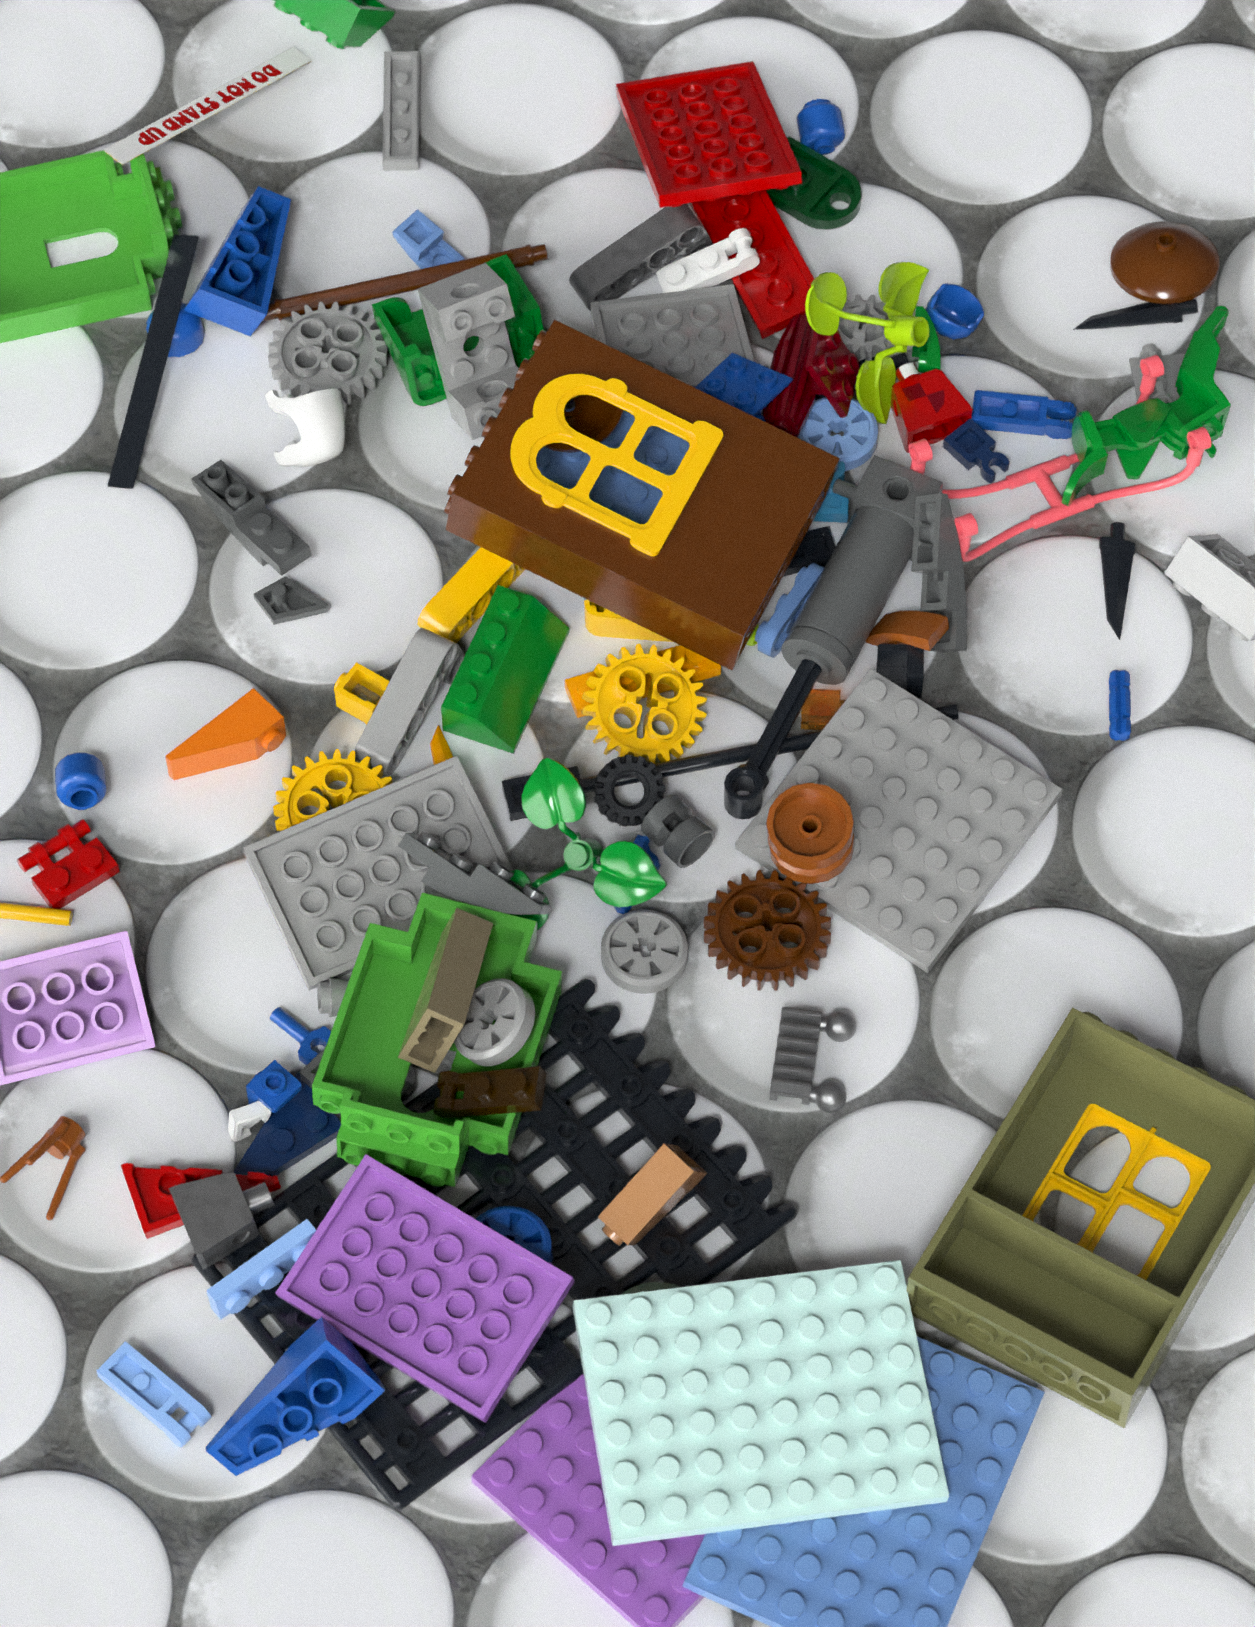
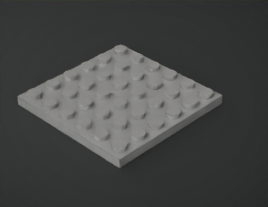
[735,668,1062,973]

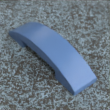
[392,209,465,269]

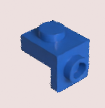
[246,1060,302,1113]

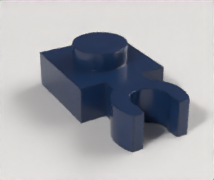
[943,418,1010,484]

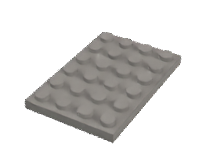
[243,756,513,991]

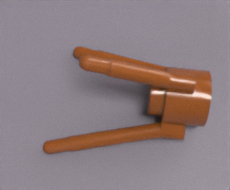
[0,1116,86,1220]

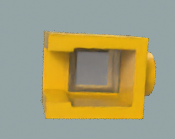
[334,662,390,724]

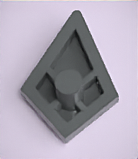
[253,576,329,625]

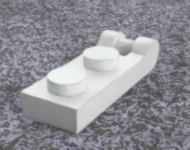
[656,228,760,293]

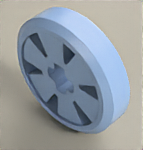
[797,397,878,472]

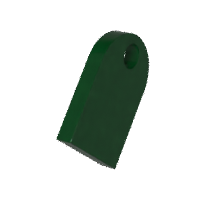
[766,136,862,230]

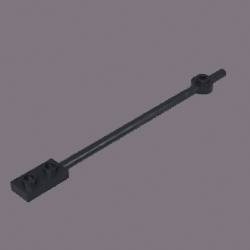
[502,704,959,821]

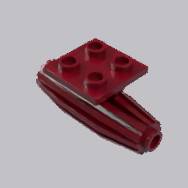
[763,313,859,437]

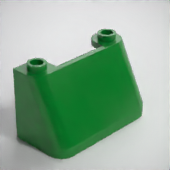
[372,254,544,406]

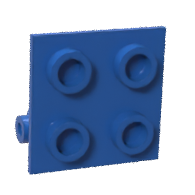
[695,353,792,422]

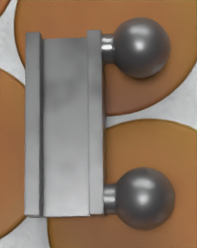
[769,1007,856,1113]

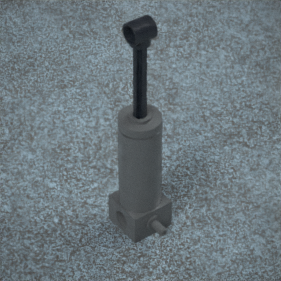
[724,455,943,820]

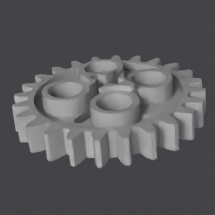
[268,302,387,405]

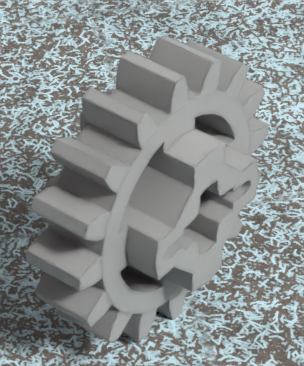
[837,294,895,361]

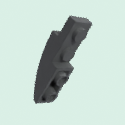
[191,460,312,576]
[398,831,552,915]

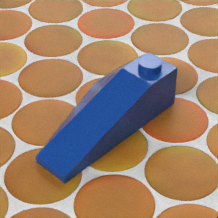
[205,1317,385,1476]

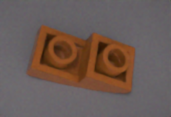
[866,611,949,651]

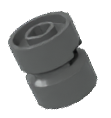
[641,794,715,868]

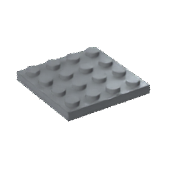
[590,284,755,388]

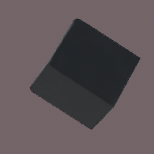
[876,644,924,698]

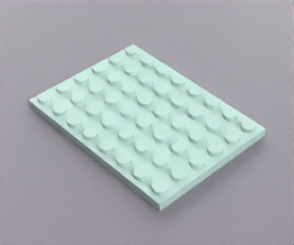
[572,1260,949,1546]

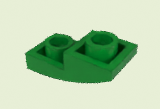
[912,306,941,373]

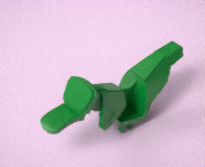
[1061,306,1231,507]

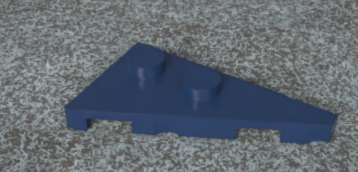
[233,1070,341,1176]

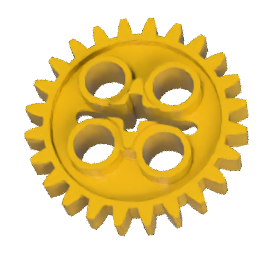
[581,644,707,764]
[273,749,393,831]

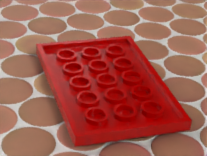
[616,61,802,208]

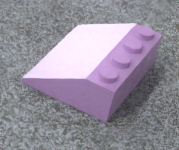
[0,931,156,1085]

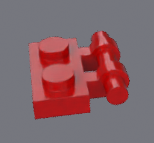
[17,819,120,909]

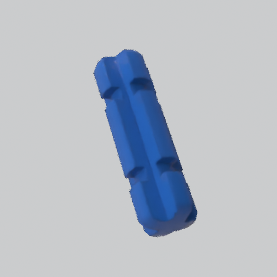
[1109,670,1131,741]

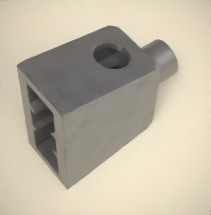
[169,1172,274,1270]

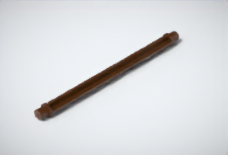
[264,244,548,321]

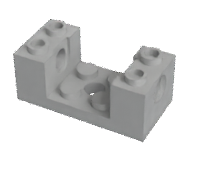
[417,263,519,440]

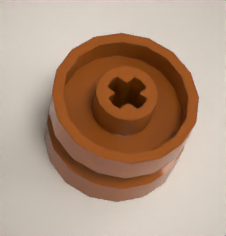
[766,783,855,884]

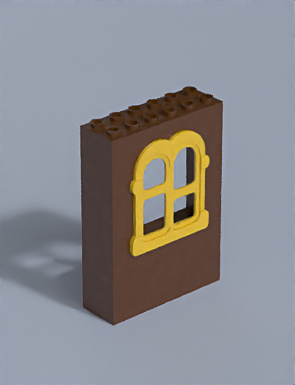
[444,319,840,670]

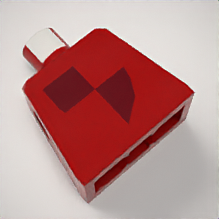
[891,363,972,453]

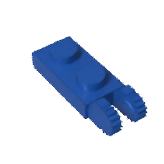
[972,390,1077,440]

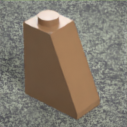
[598,1143,707,1246]

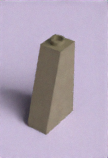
[398,908,493,1073]

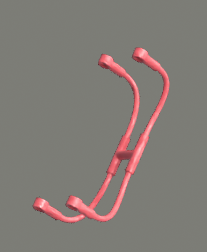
[909,355,1211,562]

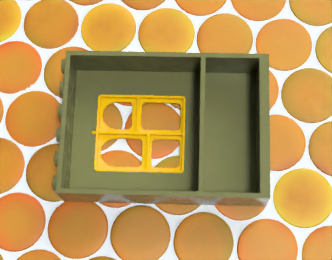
[906,1007,1255,1429]

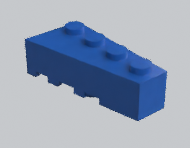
[184,186,291,336]

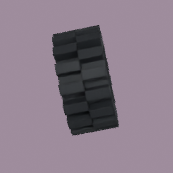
[593,755,666,827]

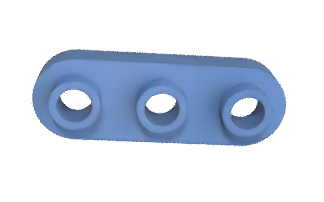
[755,563,824,658]

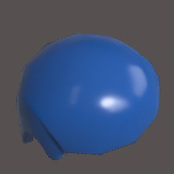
[926,283,984,340]
[146,302,205,357]

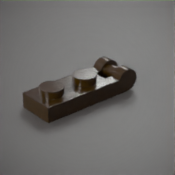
[433,1066,547,1118]

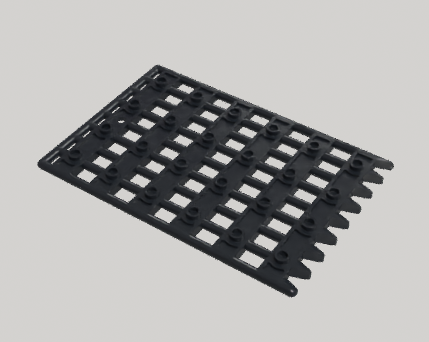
[192,978,797,1510]

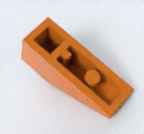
[165,688,286,780]

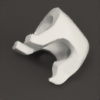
[265,389,345,468]

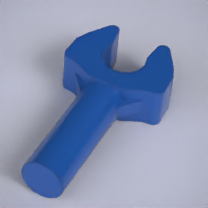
[270,1007,331,1065]

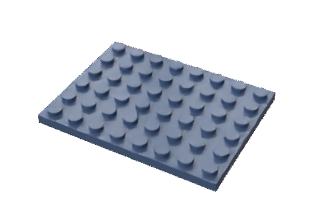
[683,1336,1045,1627]

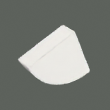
[228,1101,272,1142]

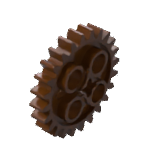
[704,870,831,991]

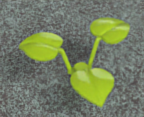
[805,262,929,424]

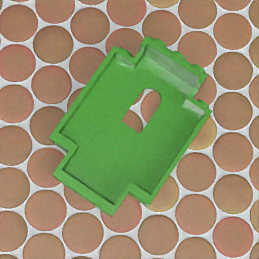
[0,150,183,343]
[312,893,562,1187]

